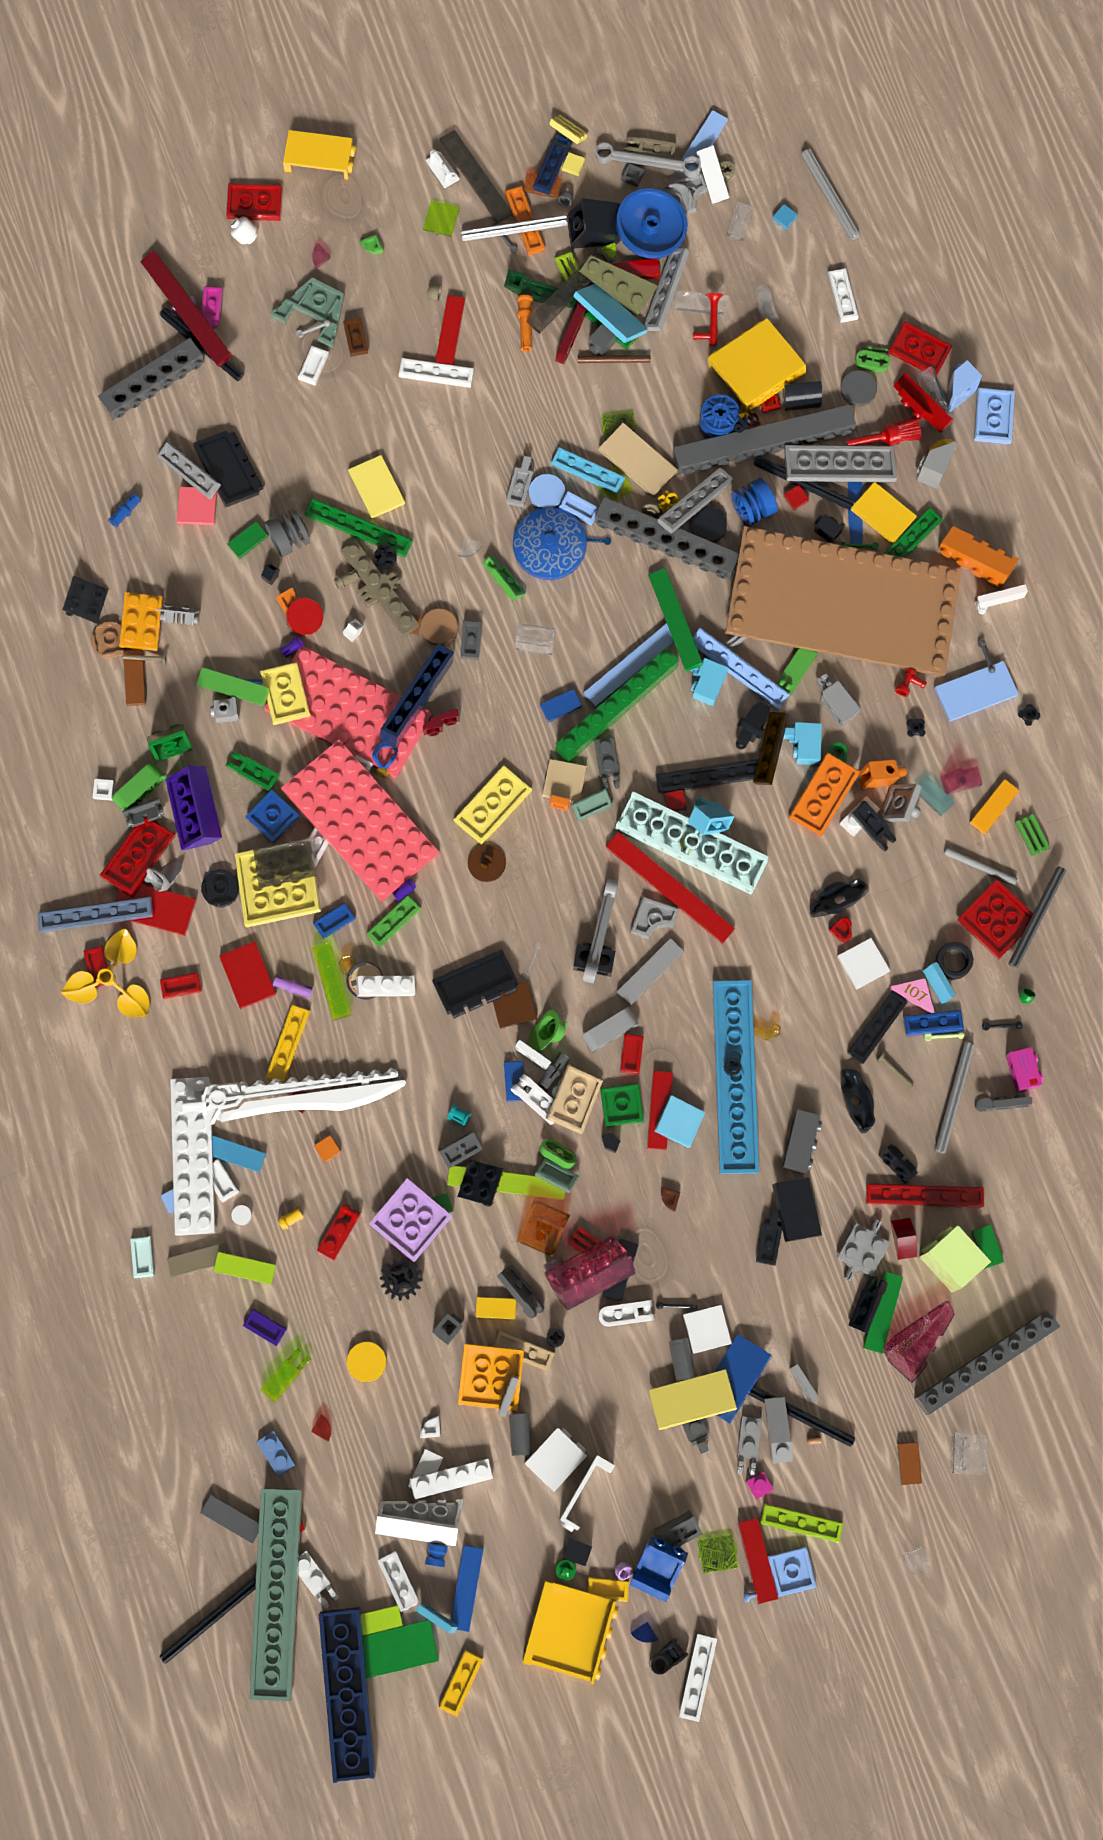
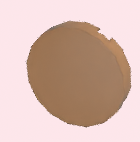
[421,608,458,645]
[91,621,127,659]

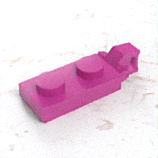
[201,286,223,329]

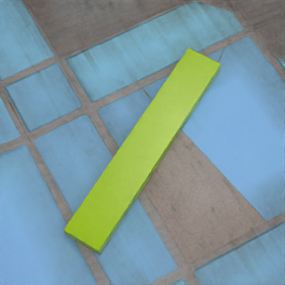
[447,1166,565,1200]

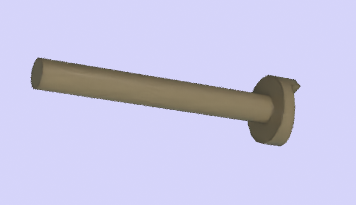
[122,653,166,665]
[876,1052,913,1088]

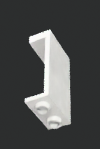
[560,1455,615,1532]

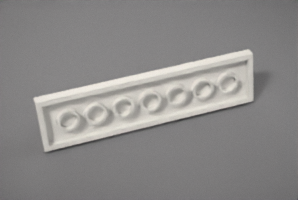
[170,1077,216,1236]

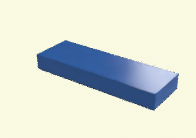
[903,1010,964,1036]

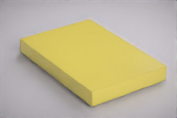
[348,455,405,519]
[260,662,310,725]

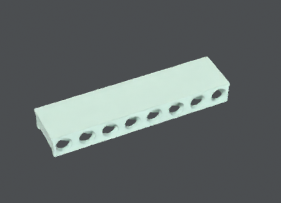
[615,792,768,895]

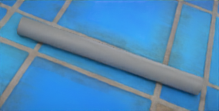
[944,847,1018,885]

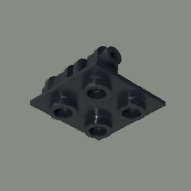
[62,576,109,624]
[457,1160,504,1207]

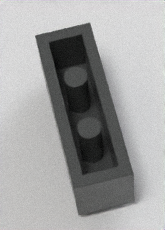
[782,1109,822,1174]

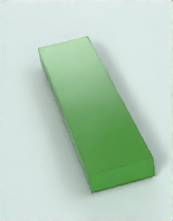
[196,667,270,706]

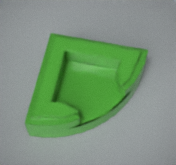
[360,235,384,254]

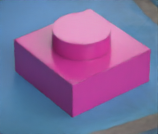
[746,1471,773,1500]

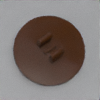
[468,845,506,882]

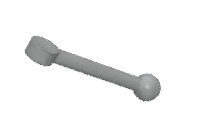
[296,320,331,338]

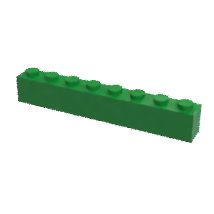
[555,647,679,763]

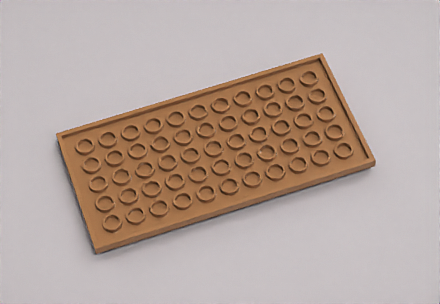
[725,526,962,677]

